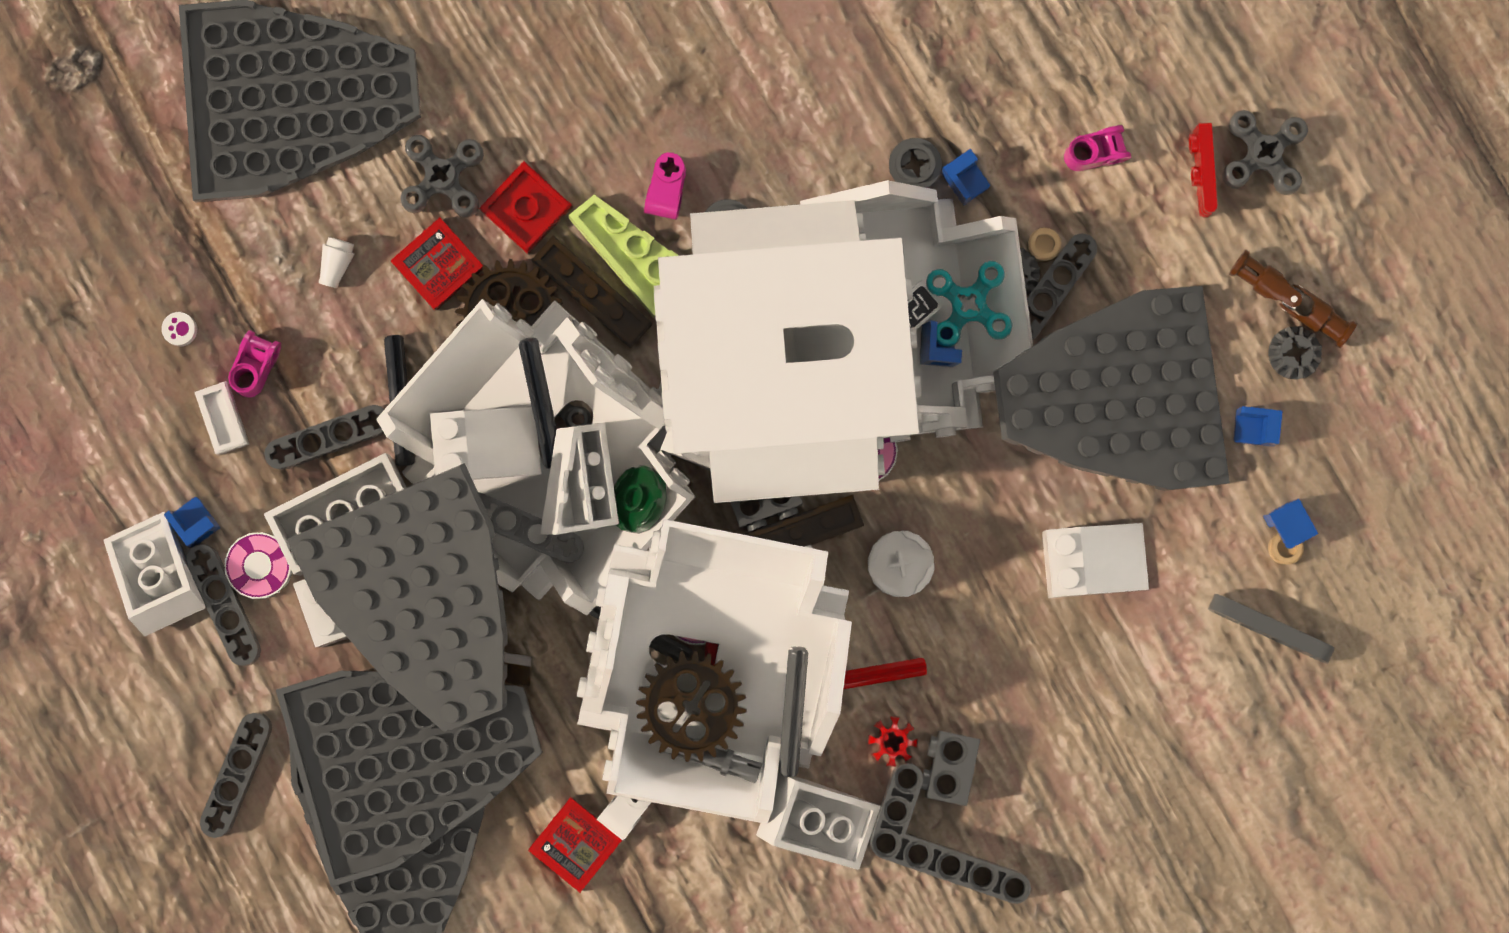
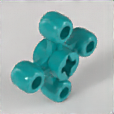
[926,261,1013,348]

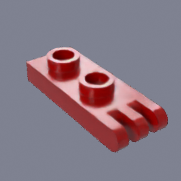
[1189,123,1218,218]

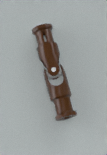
[1229,249,1357,348]

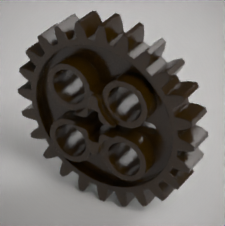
[455,259,563,327]
[636,650,747,762]

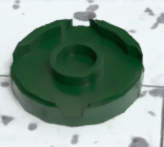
[614,465,667,534]

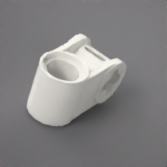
[597,796,651,840]

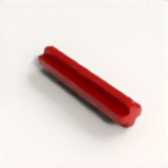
[843,658,927,689]

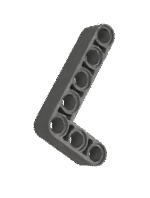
[870,762,1031,904]

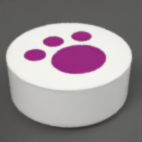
[162,312,197,346]

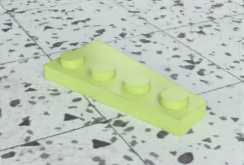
[569,195,679,318]

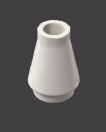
[318,237,355,288]

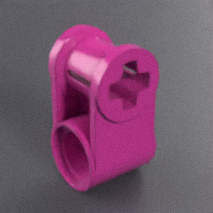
[1064,125,1132,171]
[644,152,686,220]
[228,330,282,398]

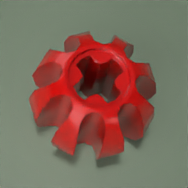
[868,716,918,767]

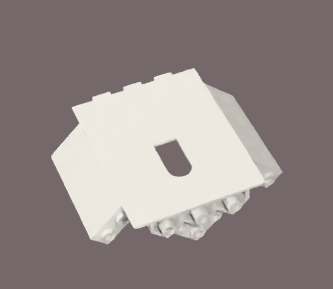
[783,180,1033,442]
[654,200,921,503]
[376,299,695,615]
[577,519,852,824]

